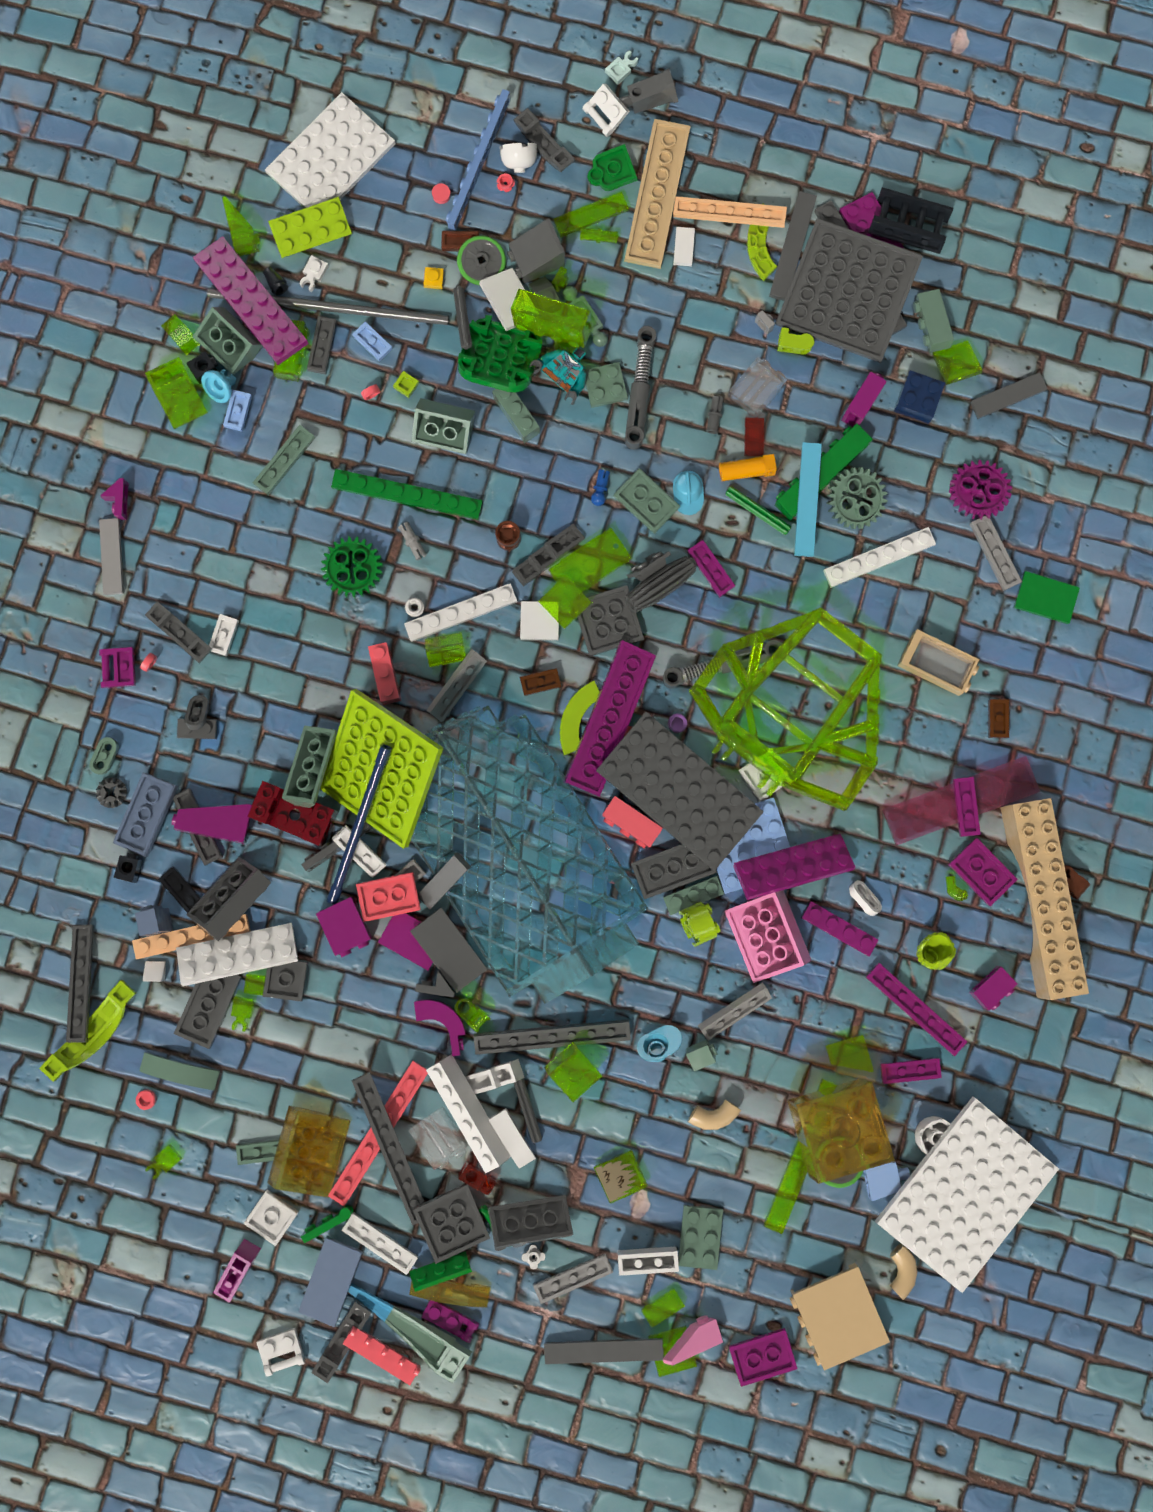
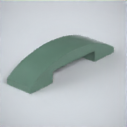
[139,1052,220,1090]

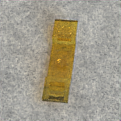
[409,1281,490,1307]

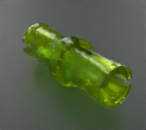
[580,228,618,244]

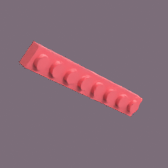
[328,1060,428,1206]

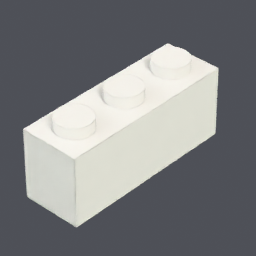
[617,1246,679,1276]

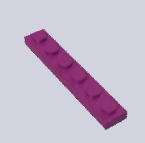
[866,963,967,1056]

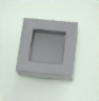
[755,310,775,335]

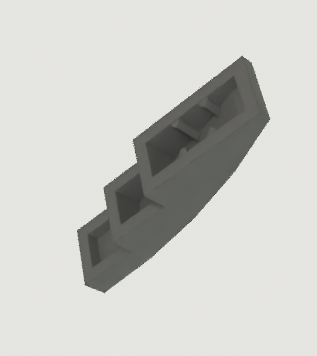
[512,524,585,587]

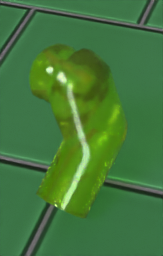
[945,876,968,901]

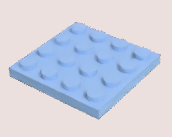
[716,797,790,894]

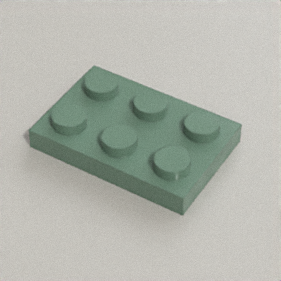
[678,1205,723,1270]

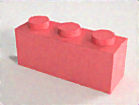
[368,642,402,705]
[602,796,663,849]

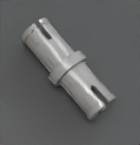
[398,522,427,560]

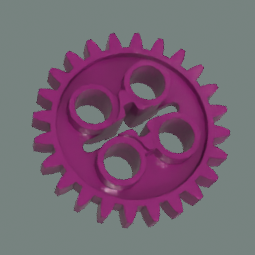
[949,460,1012,520]

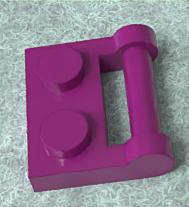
[99,647,136,688]

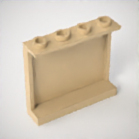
[789,1263,890,1370]

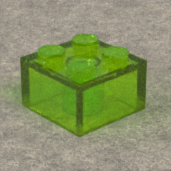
[544,1042,603,1102]

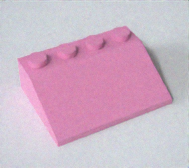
[725,890,812,983]

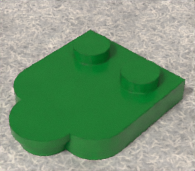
[587,144,638,191]

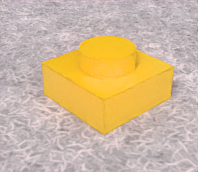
[423,267,444,289]

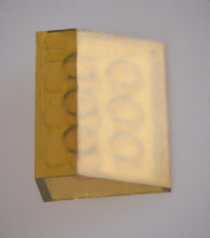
[267,1106,350,1198]

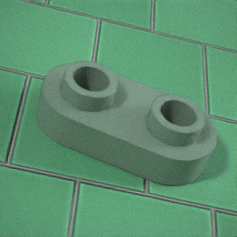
[89,737,119,775]

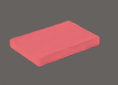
[356,872,421,922]

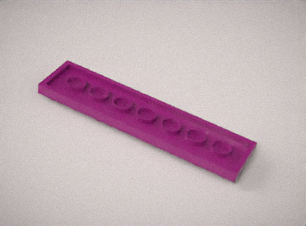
[193,236,309,365]
[564,640,656,797]

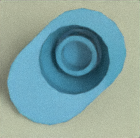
[673,471,704,515]
[637,1025,682,1062]

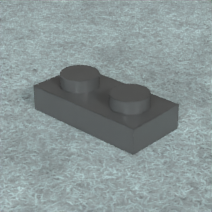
[177,719,218,740]

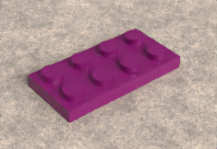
[839,192,904,249]

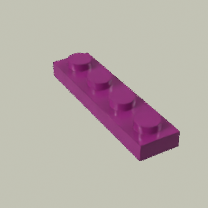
[801,901,879,957]

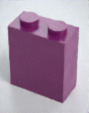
[841,372,887,428]
[316,897,373,958]

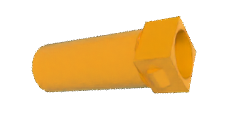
[719,454,777,481]

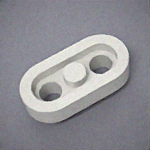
[849,880,882,916]

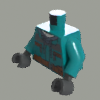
[529,346,586,405]

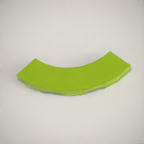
[747,203,777,281]
[560,681,600,756]

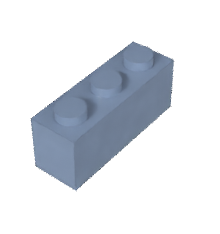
[135,905,174,936]

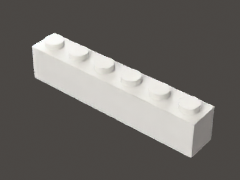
[426,1054,511,1173]

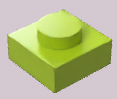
[393,371,419,398]

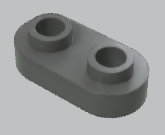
[185,695,209,730]

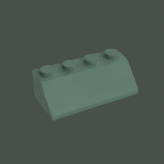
[282,726,337,808]

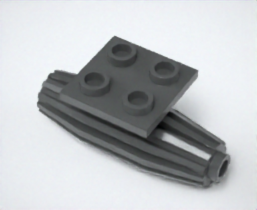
[625,551,697,613]

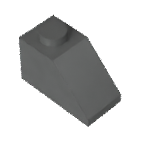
[528,277,561,318]

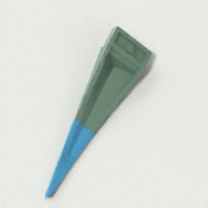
[348,1283,472,1383]

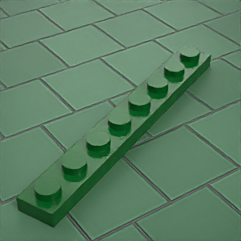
[331,469,483,520]

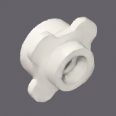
[522,1245,545,1269]

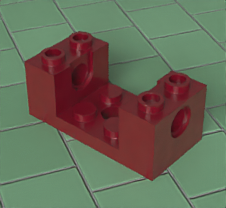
[247,781,338,847]

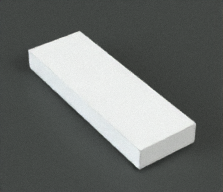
[332,825,386,878]

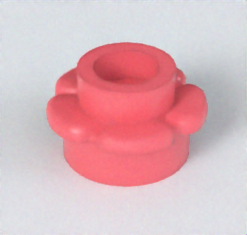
[497,173,515,192]

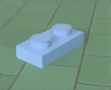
[352,322,392,362]
[223,390,252,432]

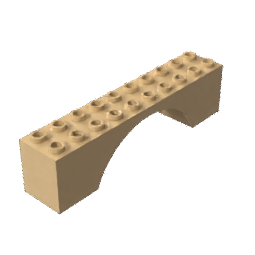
[1000,798,1089,1000]

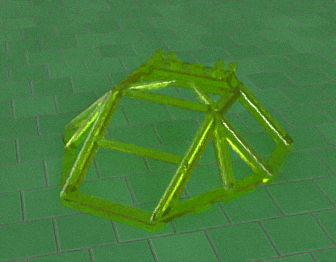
[689,608,882,811]

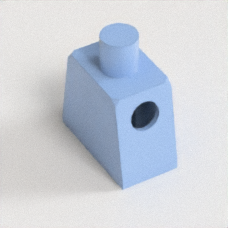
[863,1160,910,1201]

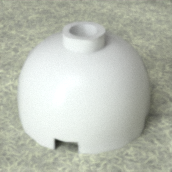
[500,143,537,173]
[915,1116,950,1154]

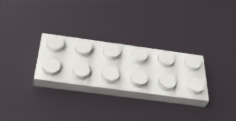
[176,923,298,986]

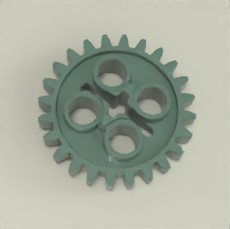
[826,467,888,529]

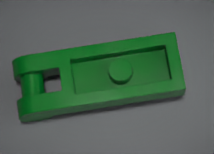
[301,1204,354,1244]

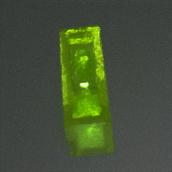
[222,196,261,256]

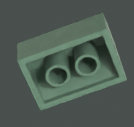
[192,307,262,374]
[411,398,475,454]

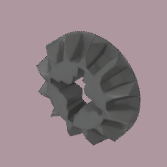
[96,777,127,808]

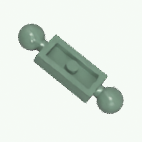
[563,286,608,347]

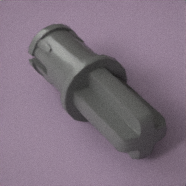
[706,395,723,434]

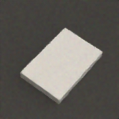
[479,268,539,331]

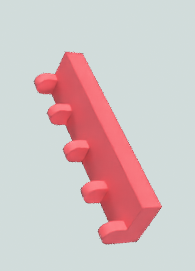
[343,1326,421,1385]

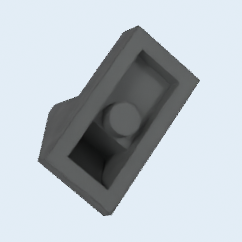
[415,971,456,997]

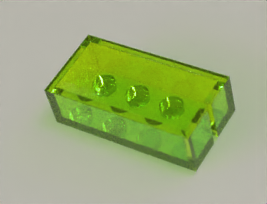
[511,289,592,348]

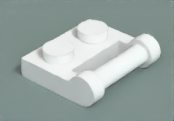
[582,84,630,137]
[256,1328,305,1377]

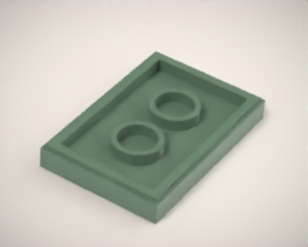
[613,468,680,535]

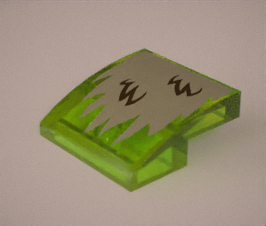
[594,1150,648,1203]

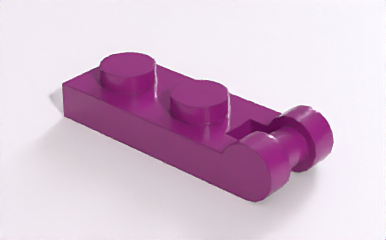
[422,1297,480,1343]

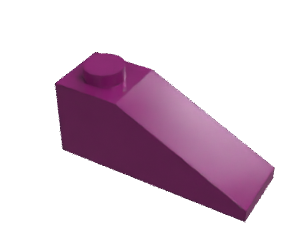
[213,1239,261,1303]

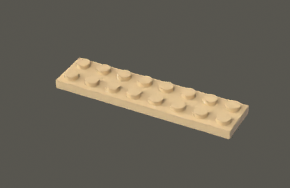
[624,119,690,269]

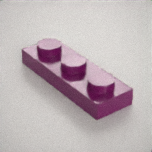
[687,540,735,598]
[953,777,981,837]
[880,1058,942,1084]

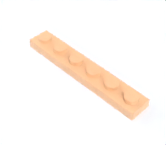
[673,196,787,228]
[132,914,251,960]

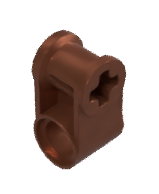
[1064,865,1090,900]

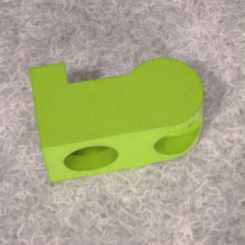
[777,327,814,354]

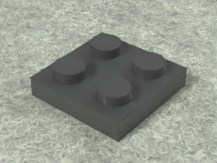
[263,961,308,1002]

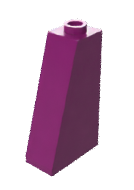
[172,804,252,845]

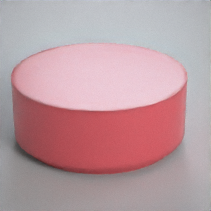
[432,183,451,204]
[361,384,380,400]
[140,653,157,672]
[136,1089,157,1110]

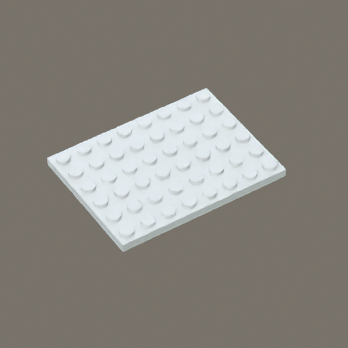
[875,1096,1059,1293]

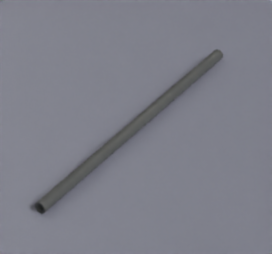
[207,288,449,325]

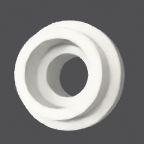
[405,598,424,617]

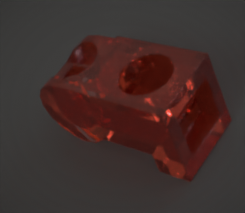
[458,1160,497,1195]

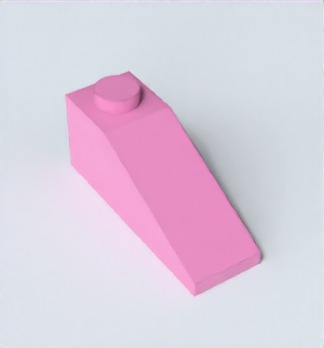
[663,1316,723,1366]

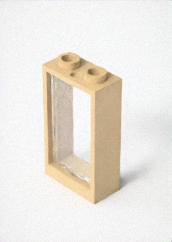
[897,629,980,696]

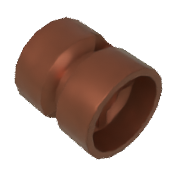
[495,521,521,551]

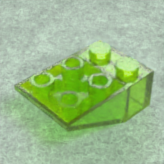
[145,357,208,429]

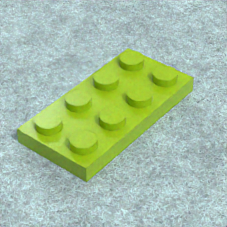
[268,197,352,258]

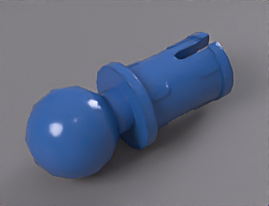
[591,470,610,506]

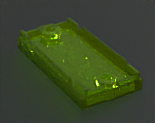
[548,528,632,602]

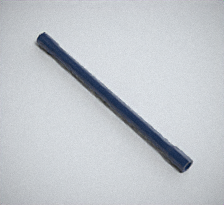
[327,744,392,905]

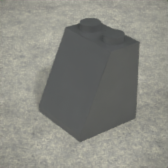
[507,219,565,284]

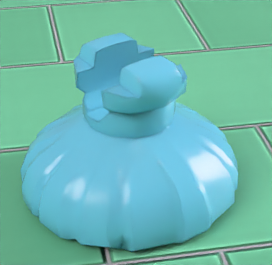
[201,369,236,403]

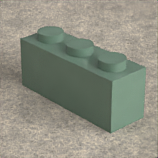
[913,289,954,353]
[492,389,540,444]

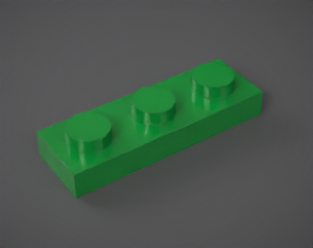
[409,1251,472,1292]

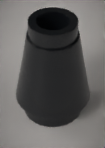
[263,267,288,295]

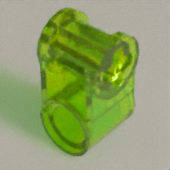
[455,997,491,1033]

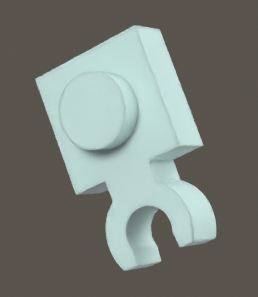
[605,51,638,85]

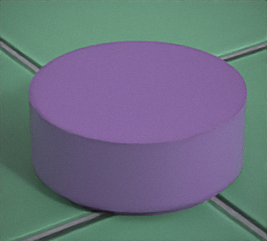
[668,714,687,733]

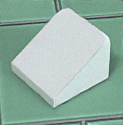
[143,961,166,982]

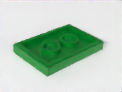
[1013,571,1080,624]

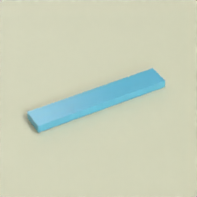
[794,442,822,557]

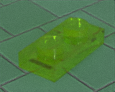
[641,1288,685,1328]

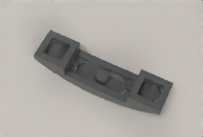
[513,108,575,172]
[145,601,212,663]
[311,1301,372,1384]

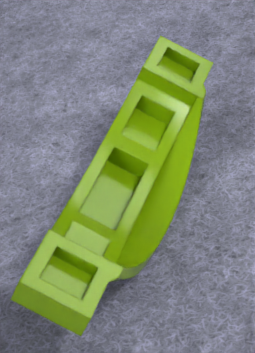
[39,980,136,1082]

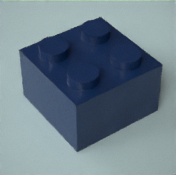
[893,370,945,424]

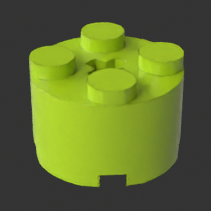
[679,902,720,947]

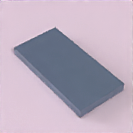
[113,772,178,857]
[298,1236,363,1327]

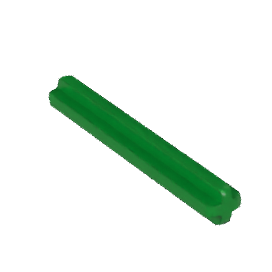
[725,486,791,535]

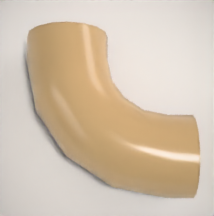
[687,1099,741,1130]
[890,1243,918,1300]

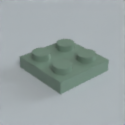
[584,362,628,408]

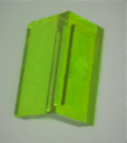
[425,632,466,667]

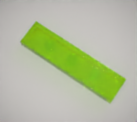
[553,192,629,238]

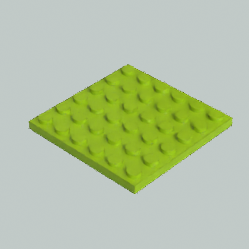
[320,689,444,849]

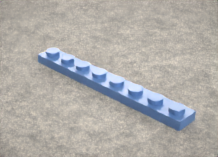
[446,89,510,231]

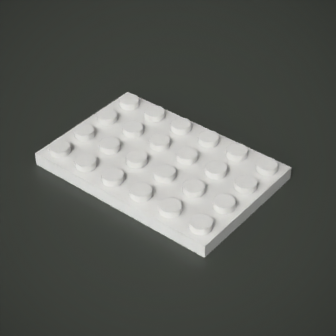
[265,92,396,208]

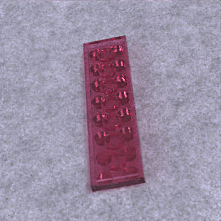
[882,756,1040,845]

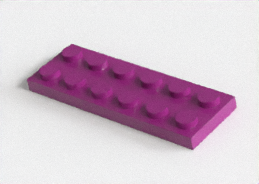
[733,833,855,900]

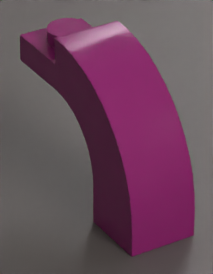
[414,999,467,1056]

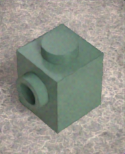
[686,1039,718,1072]

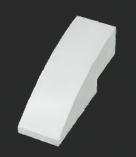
[465,1059,525,1094]
[489,1108,536,1169]

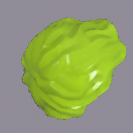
[916,932,956,970]

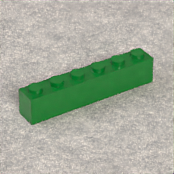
[774,424,873,521]

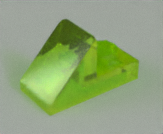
[161,314,200,355]

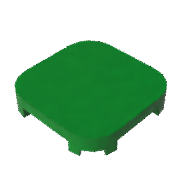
[458,315,542,393]

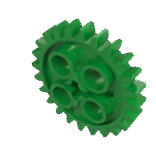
[321,536,383,599]

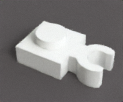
[300,255,329,292]

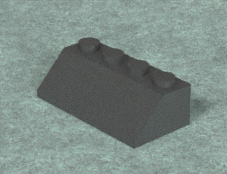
[186,857,271,942]

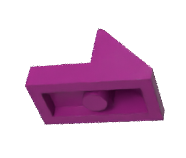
[100,478,129,520]

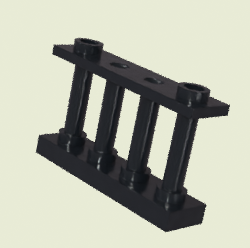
[868,187,954,254]

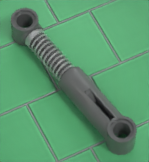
[625,326,656,450]
[662,640,784,689]

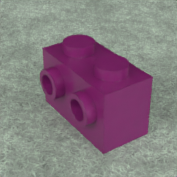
[969,966,1017,1011]

